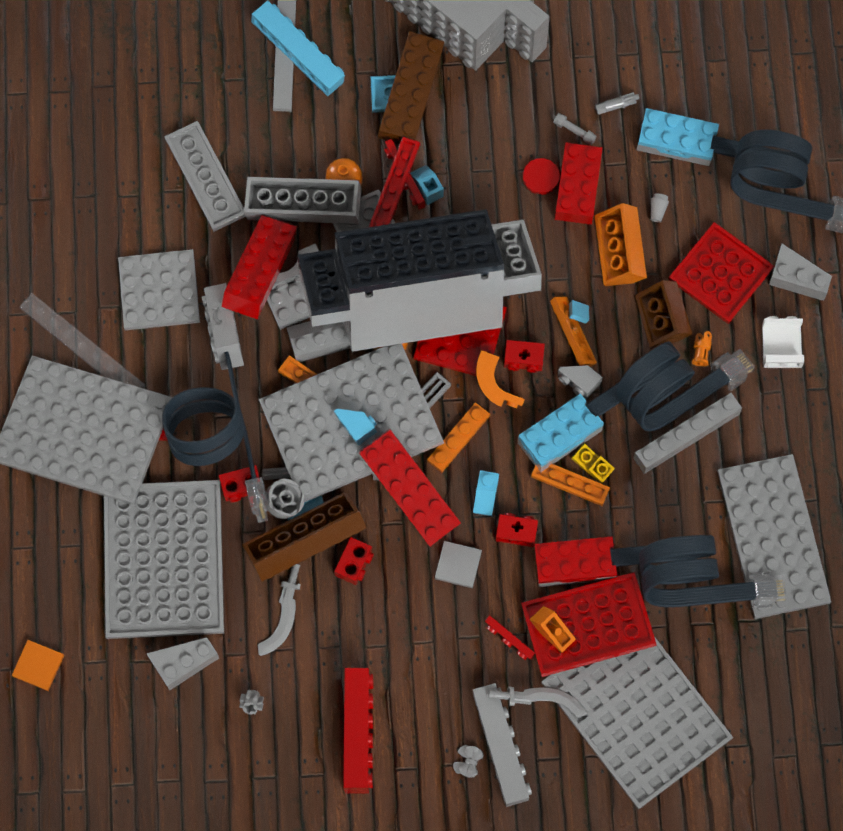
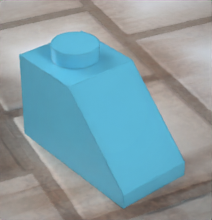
[334,409,377,446]
[473,470,499,516]

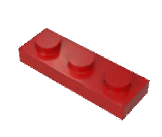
[485,615,535,660]

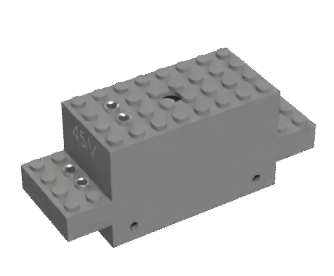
[385,0,549,71]

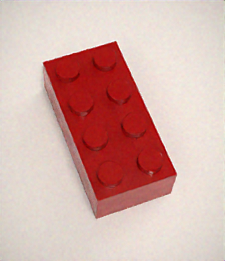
[555,143,603,225]

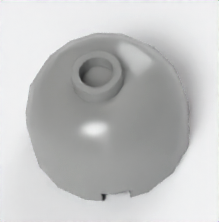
[264,479,304,519]

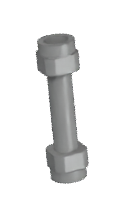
[553,113,597,145]

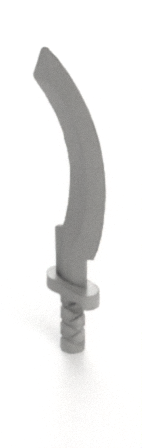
[258,564,301,656]
[488,686,587,717]

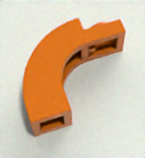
[476,350,525,408]

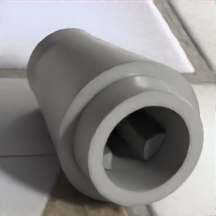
[650,194,669,222]

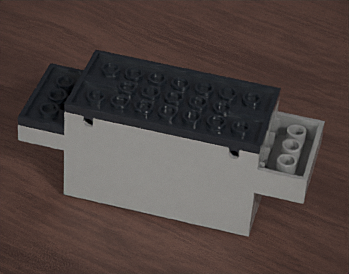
[297,209,542,351]

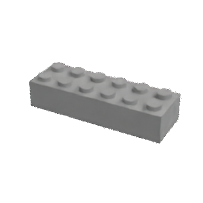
[244,177,362,224]

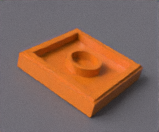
[11,640,65,691]

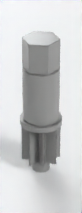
[595,92,639,115]

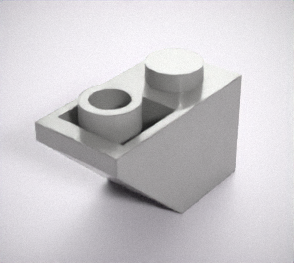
[557,365,602,400]

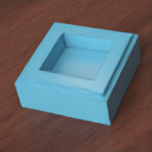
[569,300,589,324]

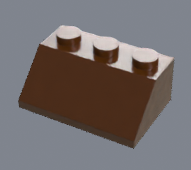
[635,280,692,348]

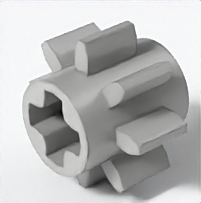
[239,690,264,715]

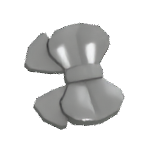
[453,745,484,778]

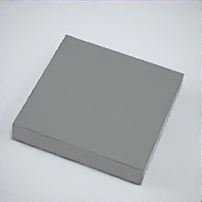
[435,541,482,588]

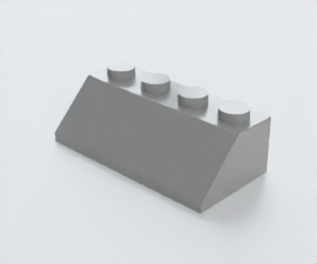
[287,321,351,362]

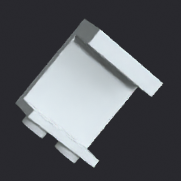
[762,316,804,368]

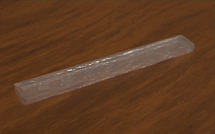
[19,293,146,389]

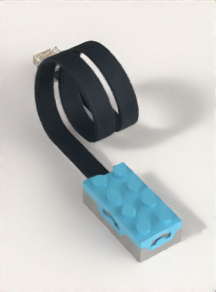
[637,108,843,233]
[518,341,755,473]

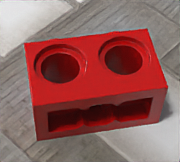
[219,465,263,502]
[334,537,374,585]

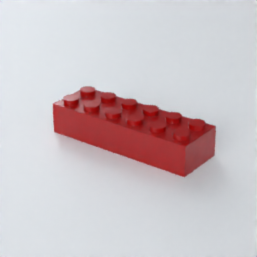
[222,215,297,320]
[359,429,461,546]
[344,668,374,794]

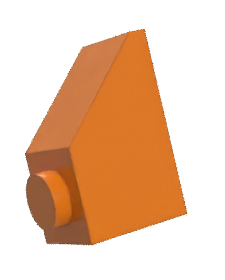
[530,606,576,652]

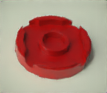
[523,158,560,195]

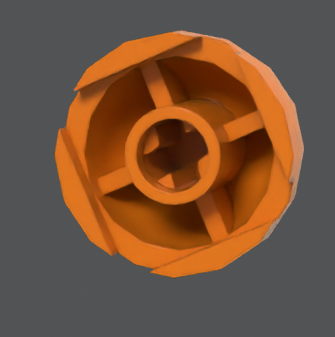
[325,158,363,185]

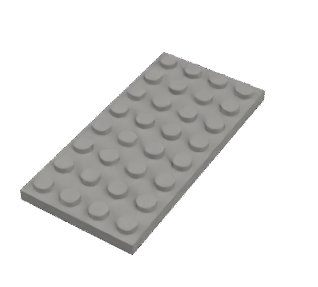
[717,454,831,619]

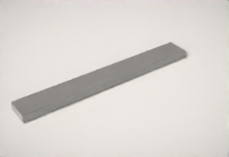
[273,0,296,112]

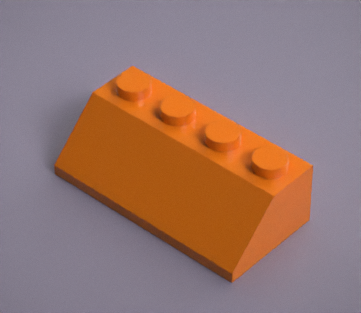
[594,203,647,286]

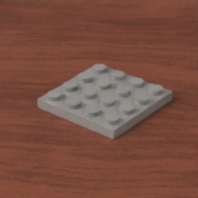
[118,249,200,330]

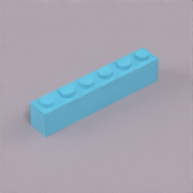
[251,1,345,96]

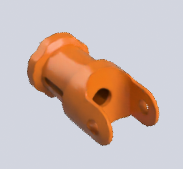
[692,331,712,366]

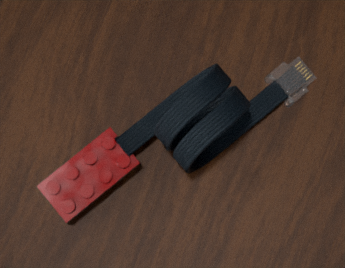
[535,535,786,609]

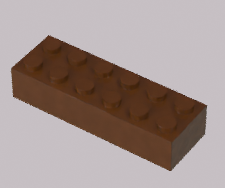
[378,31,445,145]
[242,492,366,581]

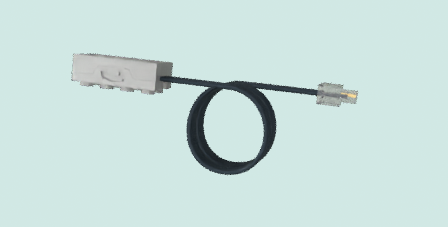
[162,283,269,523]

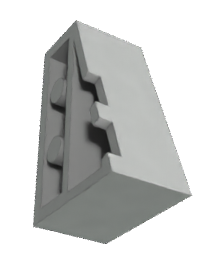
[769,244,832,301]
[147,638,219,690]

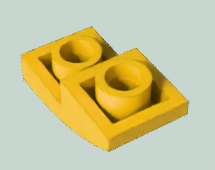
[571,444,615,483]

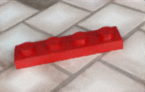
[384,139,425,210]

